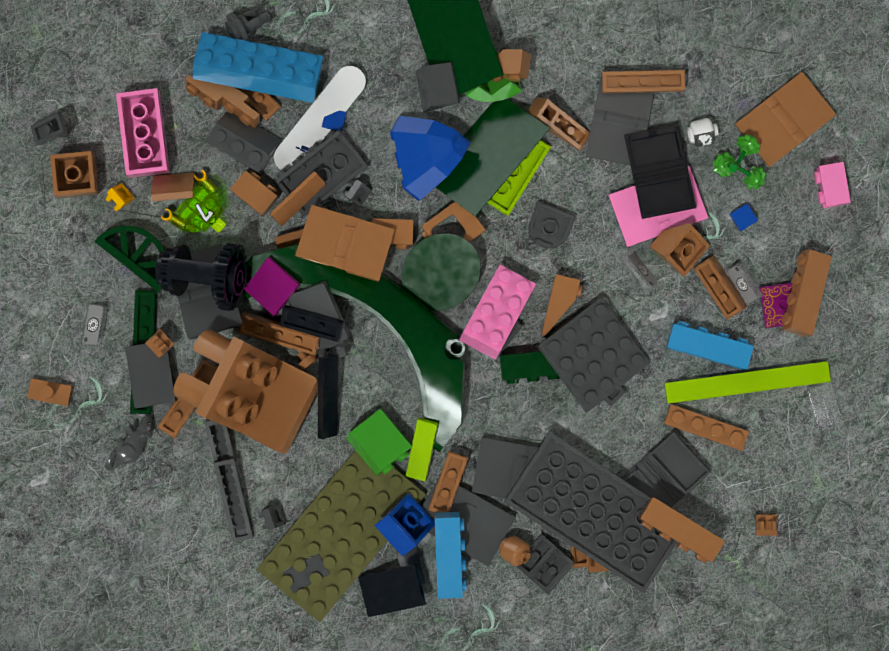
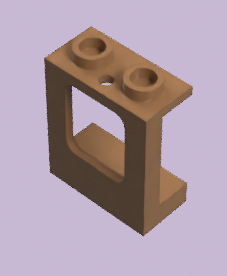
[421,202,486,242]

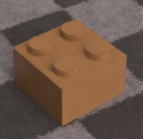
[50,151,99,199]

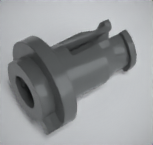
[225,4,271,41]

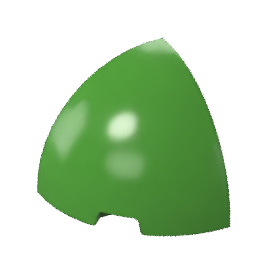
[466,50,523,102]

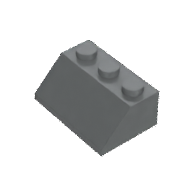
[206,112,282,175]

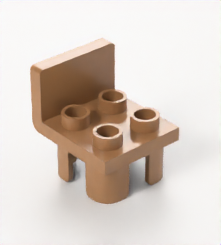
[173,329,318,454]

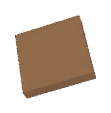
[151,172,195,201]

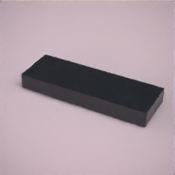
[280,305,344,342]

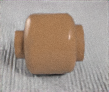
[499,536,530,566]

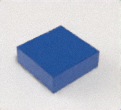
[322,110,347,132]
[729,204,758,232]

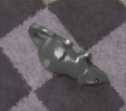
[104,414,152,471]

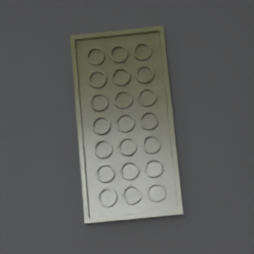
[256,450,426,622]

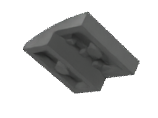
[516,534,575,594]

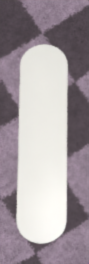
[274,66,366,170]

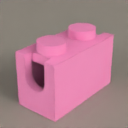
[814,162,851,208]

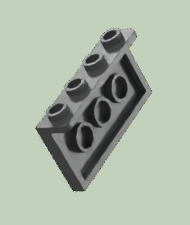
[275,130,368,217]

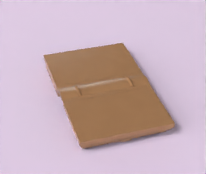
[735,72,837,167]
[295,205,395,282]

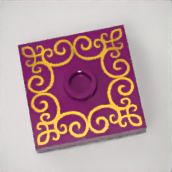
[759,283,793,328]

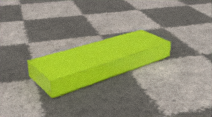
[406,417,439,482]

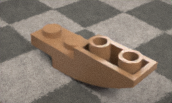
[185,76,260,128]

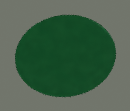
[401,233,481,311]

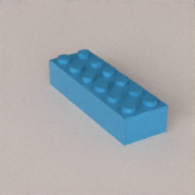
[193,32,323,103]

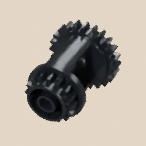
[155,243,248,311]

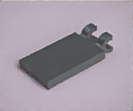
[289,280,351,358]

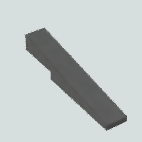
[204,419,253,543]

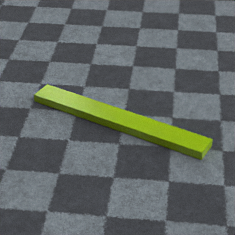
[664,361,831,404]

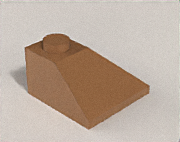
[650,223,710,277]

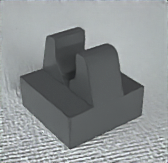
[343,180,372,207]
[258,504,286,530]

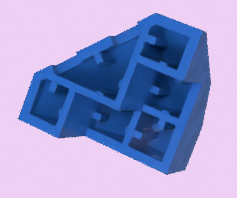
[390,116,471,201]

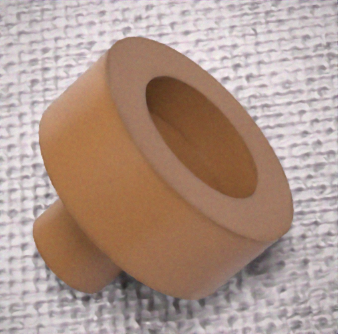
[297,352,318,371]

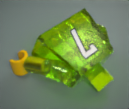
[161,170,226,233]

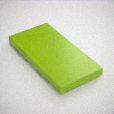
[487,140,551,216]

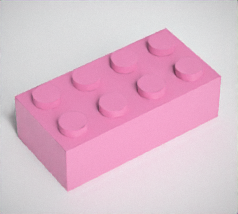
[116,88,170,178]
[459,265,536,360]

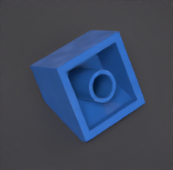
[374,493,435,556]

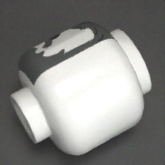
[687,118,719,147]

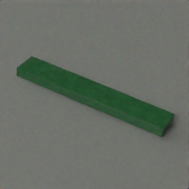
[130,290,157,414]

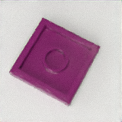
[244,257,300,316]

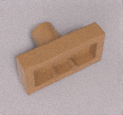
[27,378,73,406]

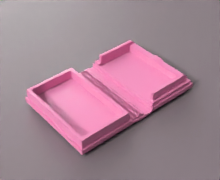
[608,166,708,247]

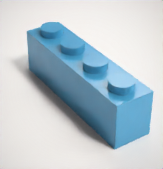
[666,321,754,370]
[435,512,467,599]

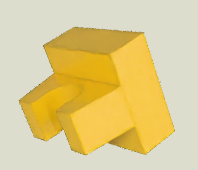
[106,183,135,211]

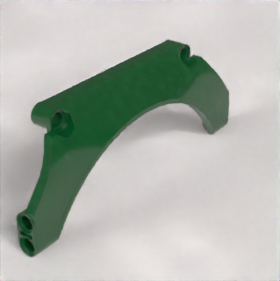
[243,243,468,452]

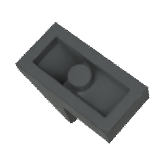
[31,112,67,145]

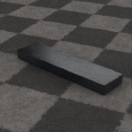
[318,354,338,439]

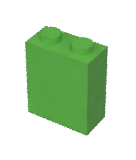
[346,408,412,476]

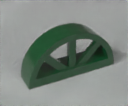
[94,226,165,294]

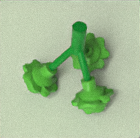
[713,134,767,190]

